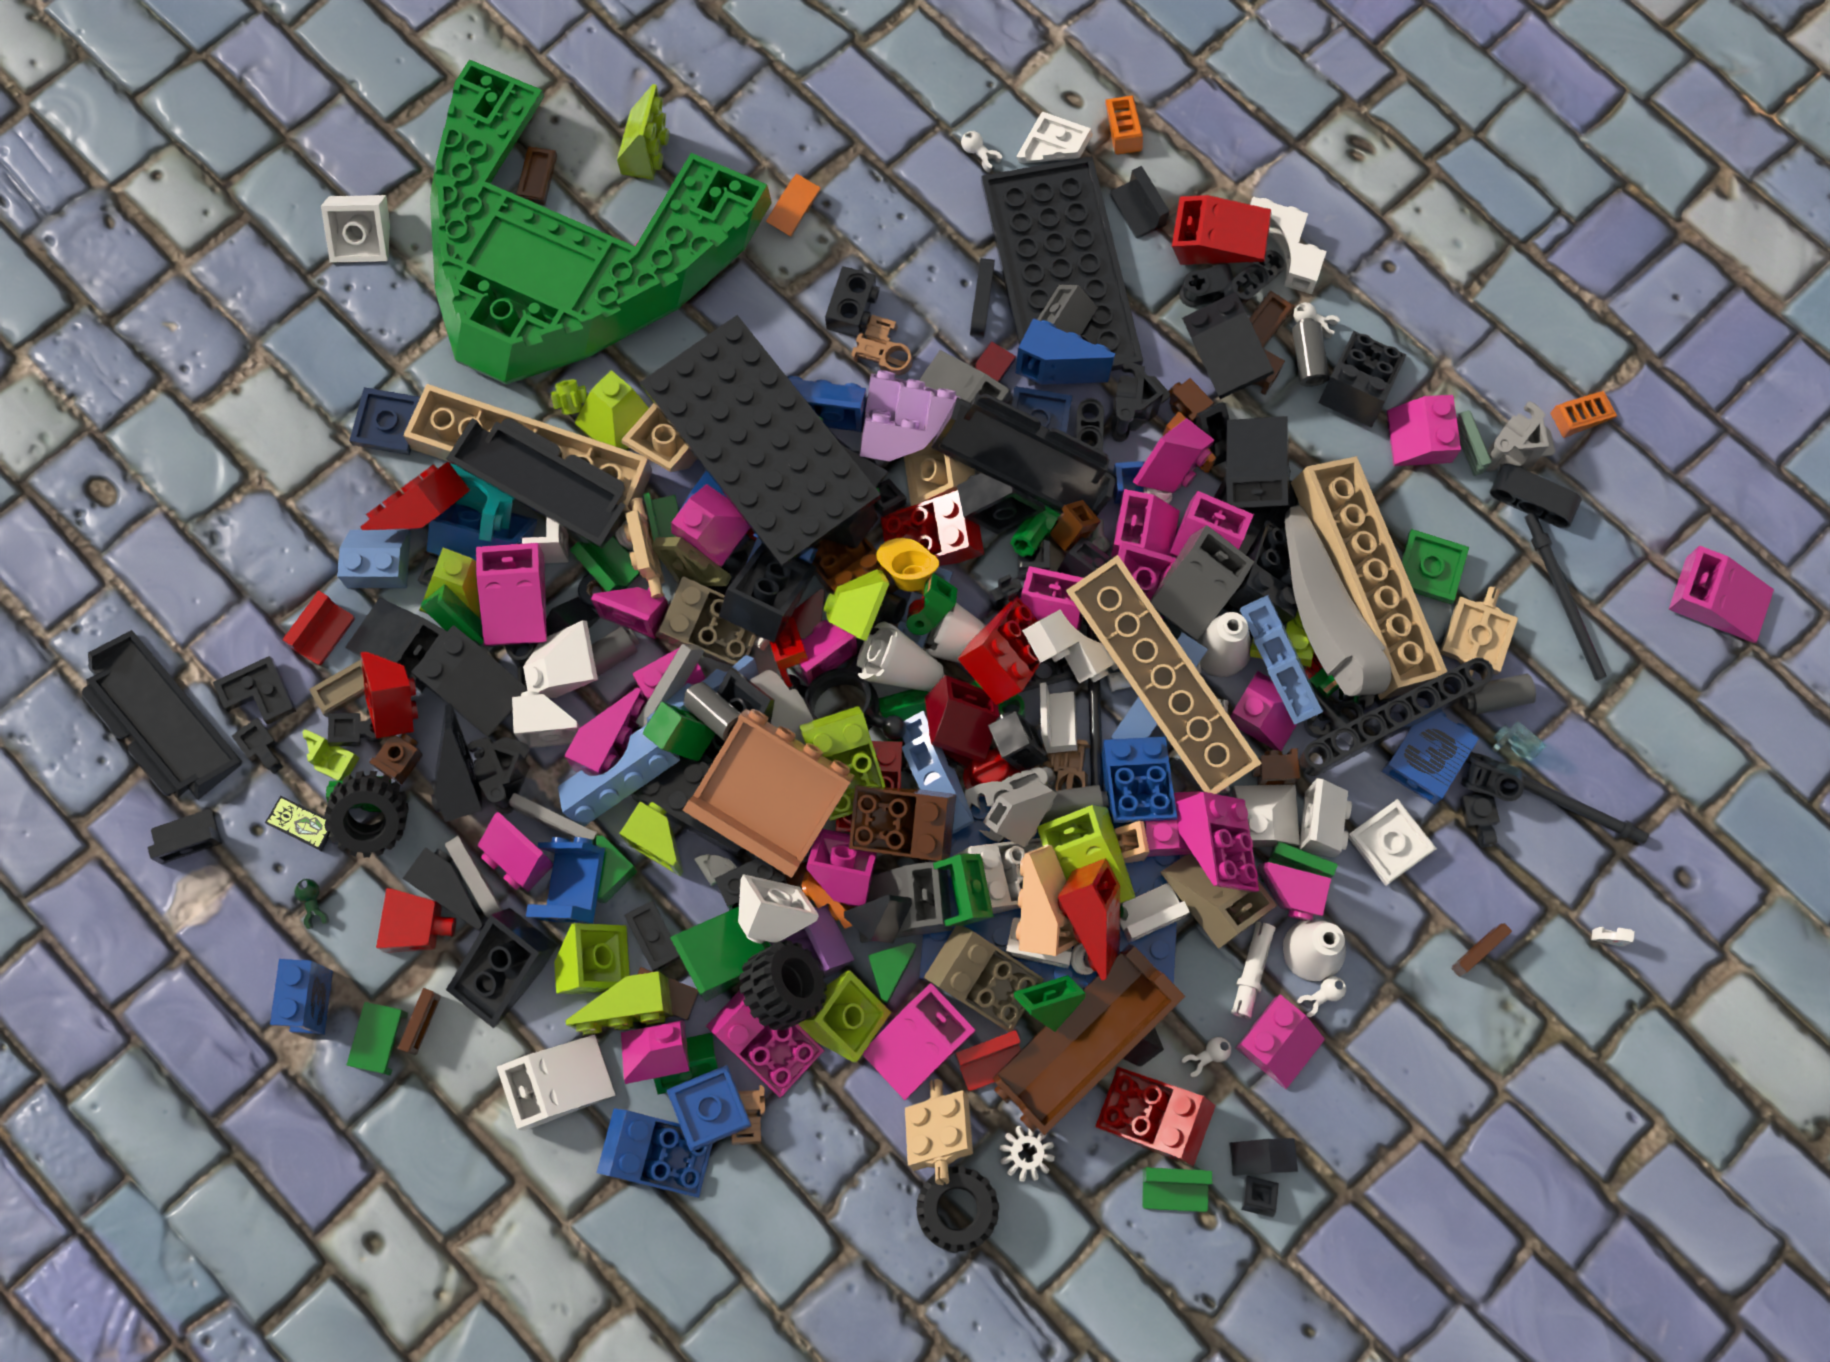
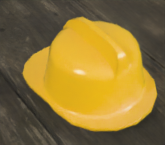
[877,538,939,595]

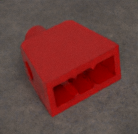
[376,888,456,953]

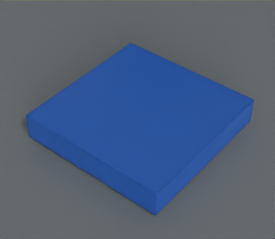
[666,1065,751,1153]

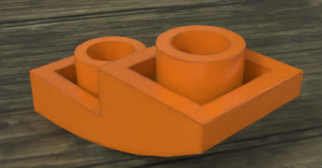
[766,173,821,237]
[802,870,856,929]

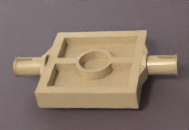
[624,498,665,598]
[1440,587,1518,676]
[905,1079,973,1185]

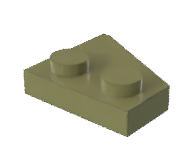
[652,537,731,586]

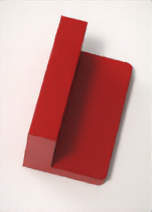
[282,590,355,666]
[769,617,808,688]
[955,1030,1021,1091]

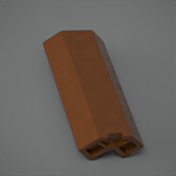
[993,944,1186,1136]

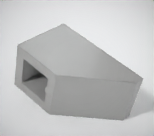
[983,781,1057,848]

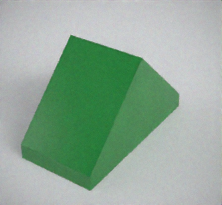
[596,836,638,903]
[868,942,917,1005]
[1014,975,1086,1032]

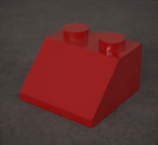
[360,651,418,739]

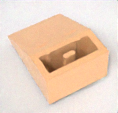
[1016,845,1078,956]

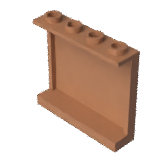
[683,709,855,878]

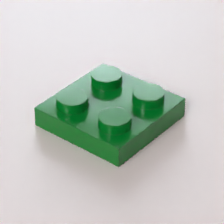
[1401,529,1469,605]

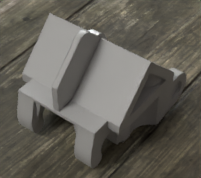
[1486,401,1555,472]

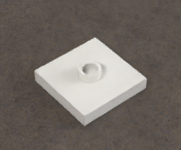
[1348,799,1437,886]

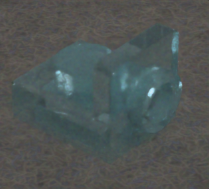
[1491,721,1547,761]

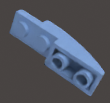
[902,710,975,834]

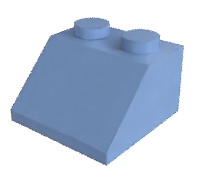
[337,530,411,588]

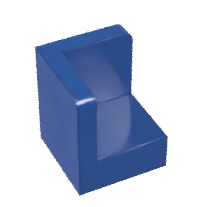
[1112,461,1145,504]

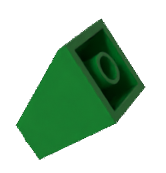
[670,907,770,1002]

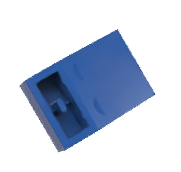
[1015,318,1115,385]
[1102,737,1177,823]
[596,1108,713,1198]

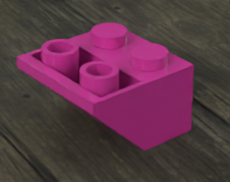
[1111,489,1180,557]
[1169,491,1253,558]
[1021,566,1083,631]

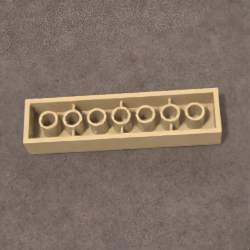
[403,384,652,511]
[1291,456,1448,700]
[1066,555,1262,794]

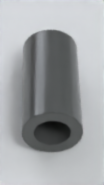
[1292,318,1330,387]
[592,626,640,677]
[1462,673,1536,715]
[683,682,741,741]
[1040,785,1109,825]

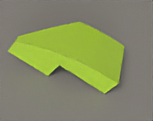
[302,729,360,781]

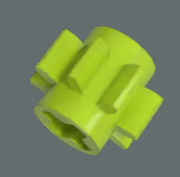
[551,379,588,415]

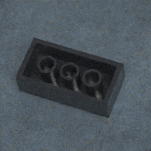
[631,755,746,859]

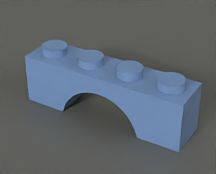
[558,724,680,826]

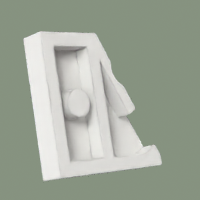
[1016,112,1093,164]

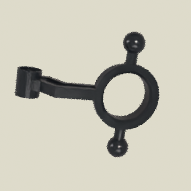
[781,592,907,740]

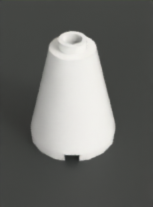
[925,602,986,663]
[1196,612,1252,677]
[857,622,945,692]
[1283,918,1346,981]

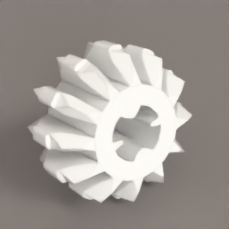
[999,1126,1055,1182]

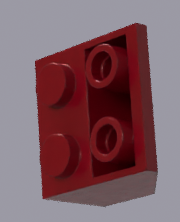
[925,675,1000,762]

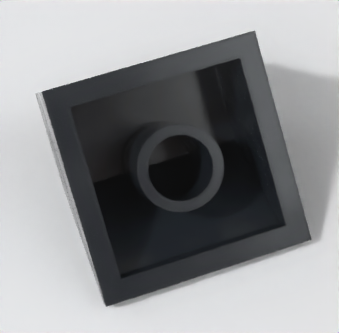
[957,473,1046,534]

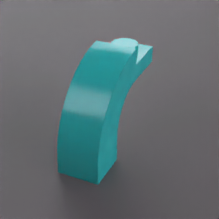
[450,463,513,542]

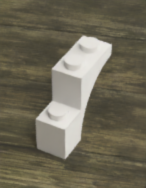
[1250,197,1326,294]
[1022,609,1118,683]

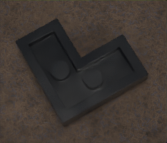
[213,656,296,724]

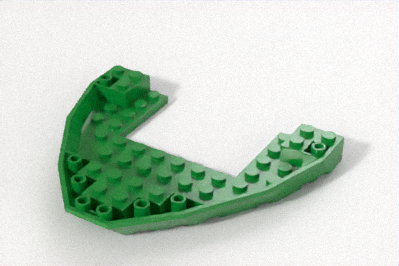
[430,59,772,385]

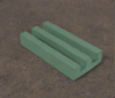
[1457,410,1492,476]

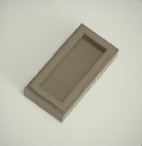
[309,660,365,717]

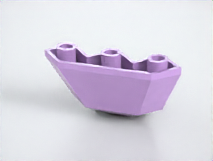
[859,370,961,461]

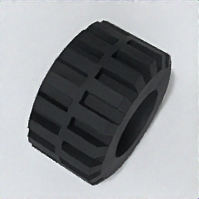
[324,771,409,858]
[739,940,827,1031]
[916,1166,999,1252]

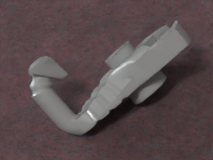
[964,767,1056,843]

